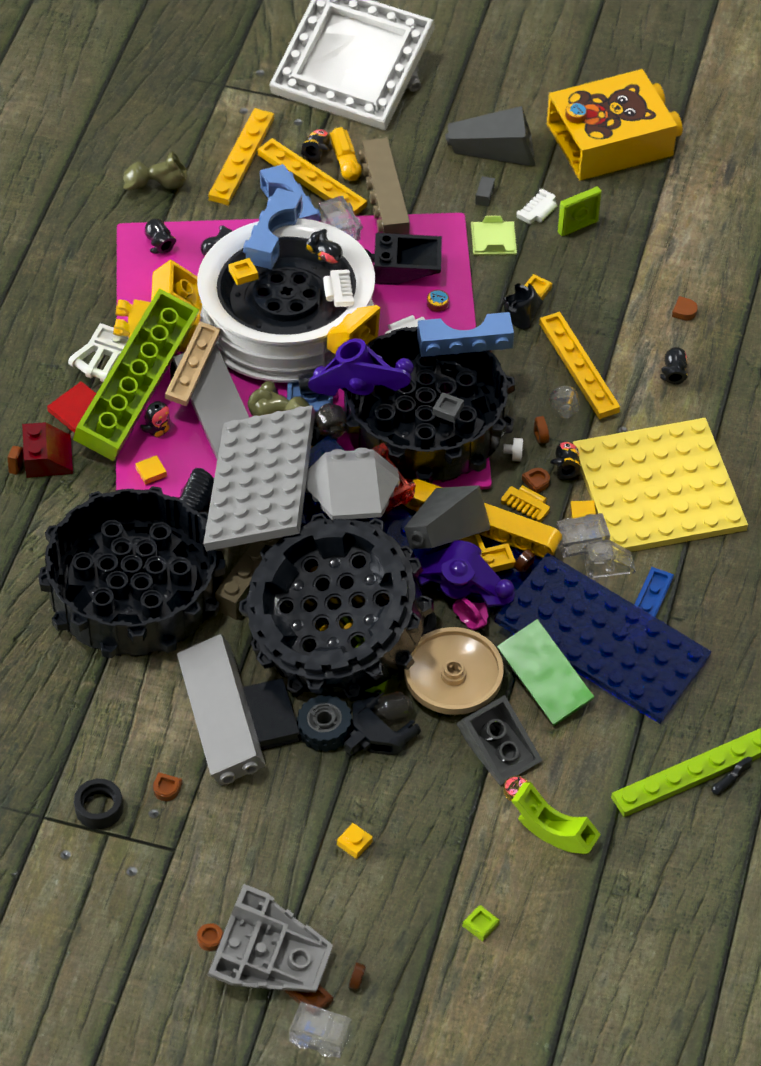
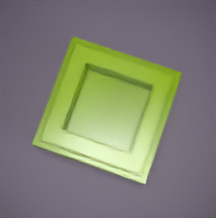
[463,905,500,942]

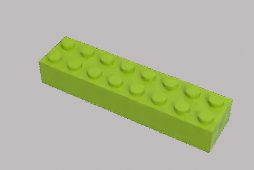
[73,288,200,461]

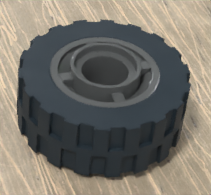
[297,695,353,752]

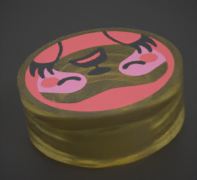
[504,776,528,801]

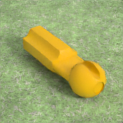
[329,127,362,181]

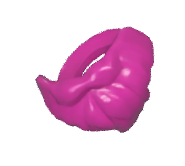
[452,598,488,631]

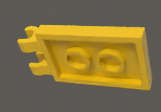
[113,299,201,352]

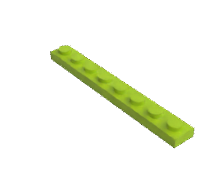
[611,728,761,817]

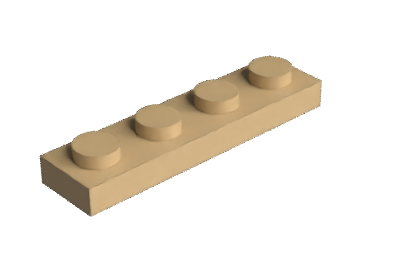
[165,321,221,406]

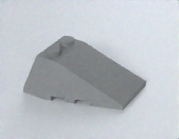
[305,448,400,520]
[207,884,333,993]

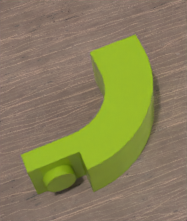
[512,782,601,854]

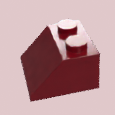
[22,422,73,478]

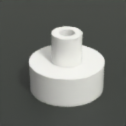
[503,438,523,462]

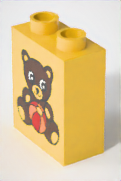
[547,69,683,181]

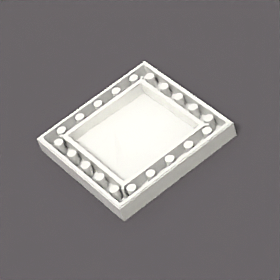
[269,0,435,131]

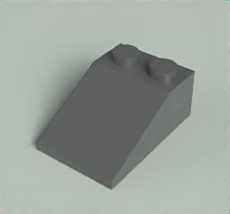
[456,695,543,785]

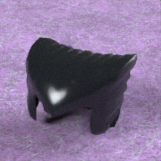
[503,283,544,330]
[179,468,214,513]

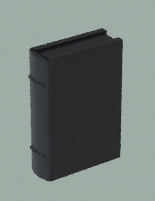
[243,678,300,751]

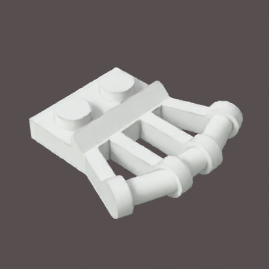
[68,323,129,382]

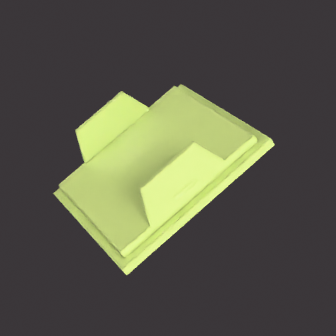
[471,216,517,256]

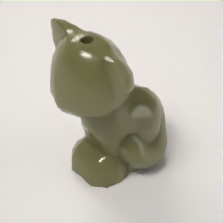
[123,151,187,190]
[248,381,310,416]

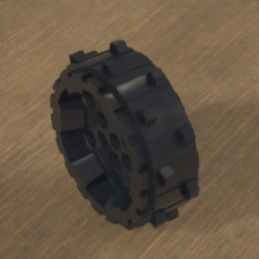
[336,327,515,483]
[38,486,226,658]
[239,513,434,702]

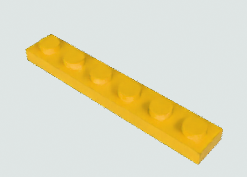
[208,108,274,206]
[257,138,367,216]
[539,312,620,419]

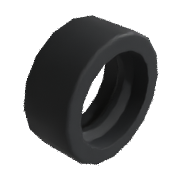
[74,778,123,829]

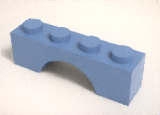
[260,164,321,221]
[243,188,303,269]
[417,312,514,357]

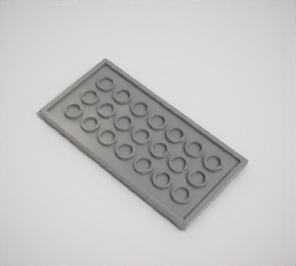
[203,405,315,551]

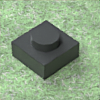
[432,392,464,423]

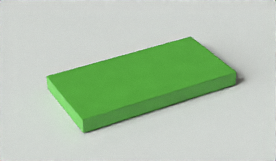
[497,619,594,726]

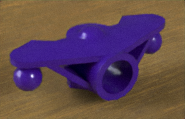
[308,338,414,396]
[415,540,515,607]

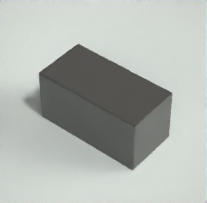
[475,176,495,207]

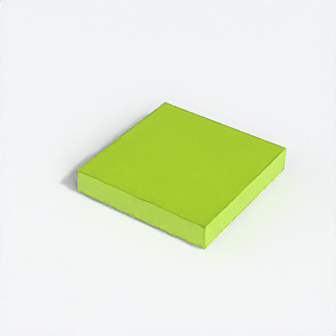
[558,186,602,237]

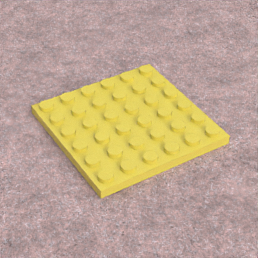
[573,418,748,556]

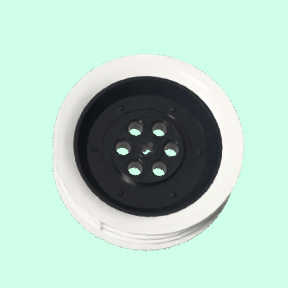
[197,218,375,383]

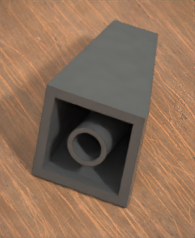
[445,106,535,166]
[404,485,491,549]

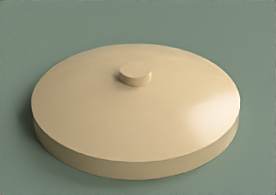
[404,627,503,715]

